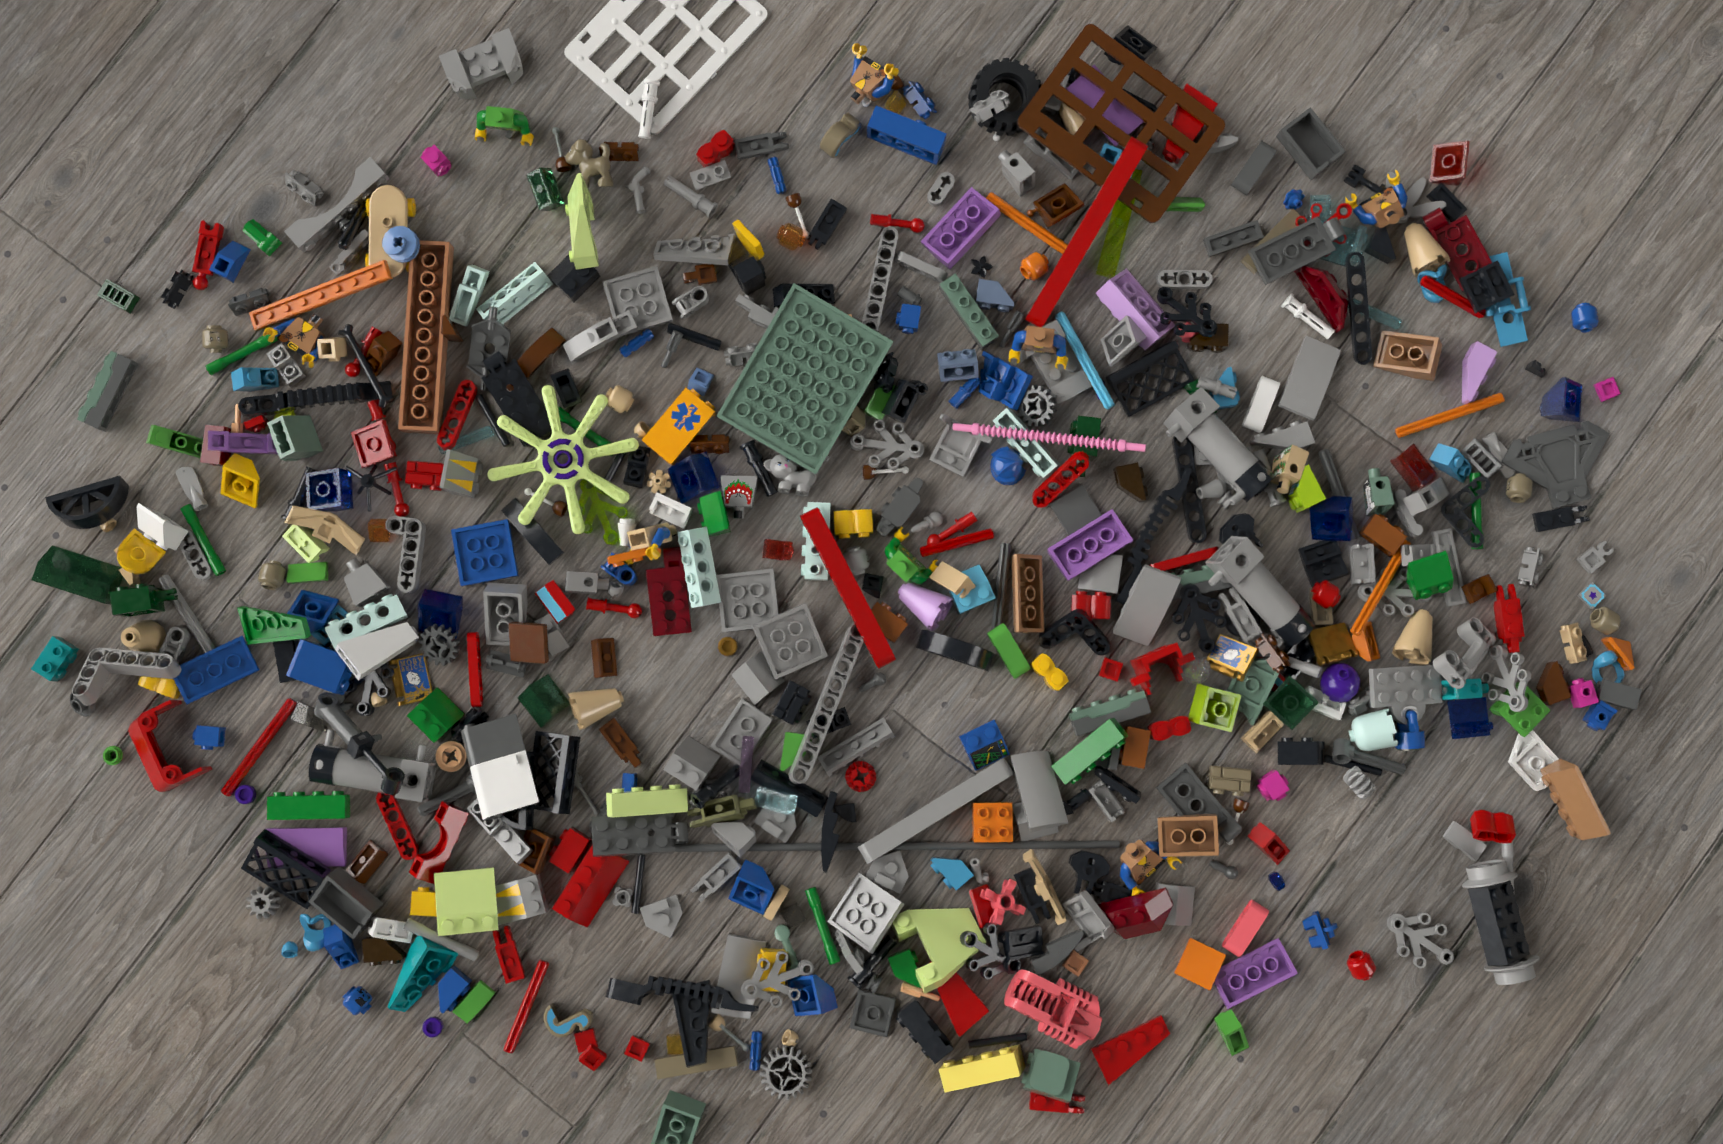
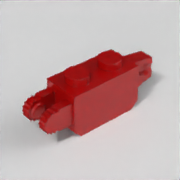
[1493,584,1525,653]

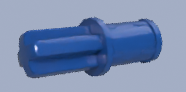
[948,378,981,409]

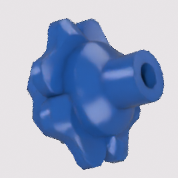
[1283,189,1305,210]

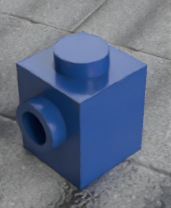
[896,304,921,334]
[193,725,226,750]

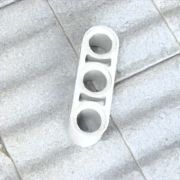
[1242,376,1280,433]

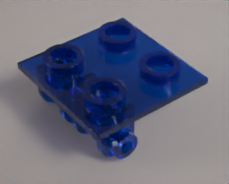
[1447,697,1493,739]

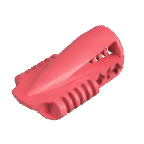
[1004,970,1102,1049]

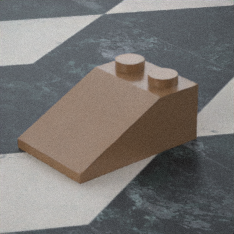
[1373,331,1443,381]
[1157,814,1219,857]

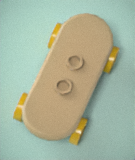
[365,185,416,278]

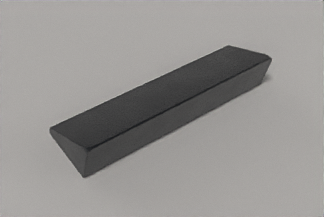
[750,759,828,817]

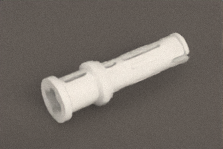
[638,79,660,139]
[1281,293,1335,339]

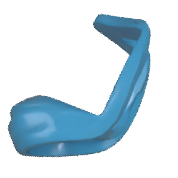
[1417,264,1447,303]
[1592,650,1625,684]
[300,914,332,952]

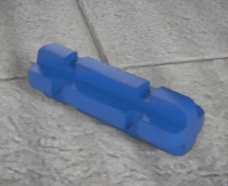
[768,157,787,194]
[619,329,654,357]
[749,1031,762,1071]

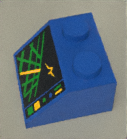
[958,720,1010,771]

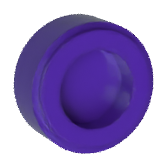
[235,785,256,804]
[422,1017,443,1037]

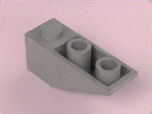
[1250,420,1315,450]
[1403,477,1450,516]

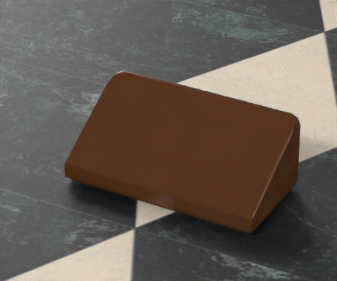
[441,315,463,342]
[591,638,617,678]
[346,839,388,884]

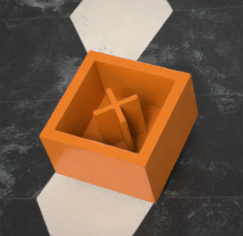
[972,802,1013,842]

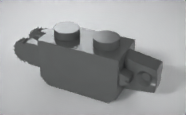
[876,478,923,537]

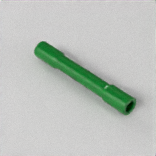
[205,335,278,375]
[558,406,613,456]
[1469,472,1483,549]
[180,504,226,576]
[805,887,840,965]

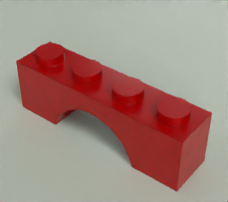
[409,801,469,884]

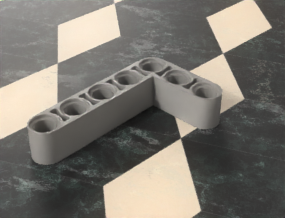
[72,647,181,706]

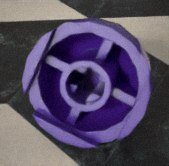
[1320,663,1360,703]

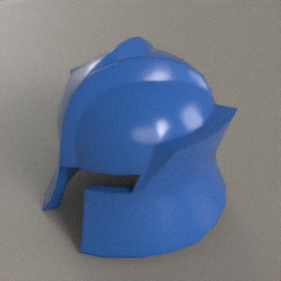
[990,446,1026,485]

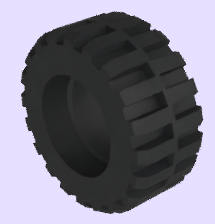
[968,58,1042,136]

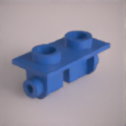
[902,81,937,120]

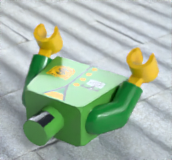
[475,106,534,146]
[884,527,938,585]

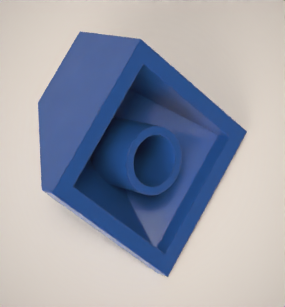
[287,590,339,633]
[728,860,774,915]
[787,974,838,1016]

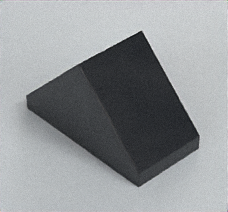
[1364,226,1396,264]

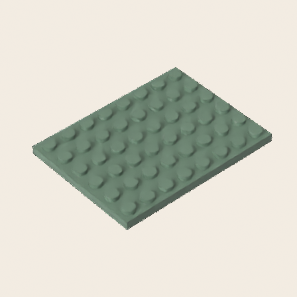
[716,283,894,474]

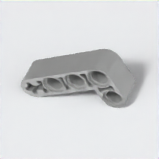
[385,516,426,594]

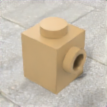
[317,337,347,362]

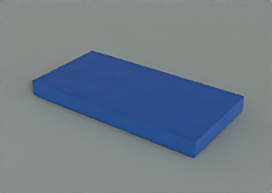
[173,636,260,705]

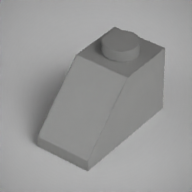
[711,822,756,857]

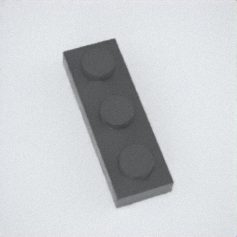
[1203,220,1264,257]

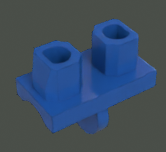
[1302,911,1338,950]

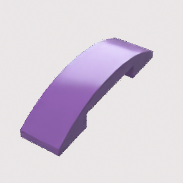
[208,431,278,454]

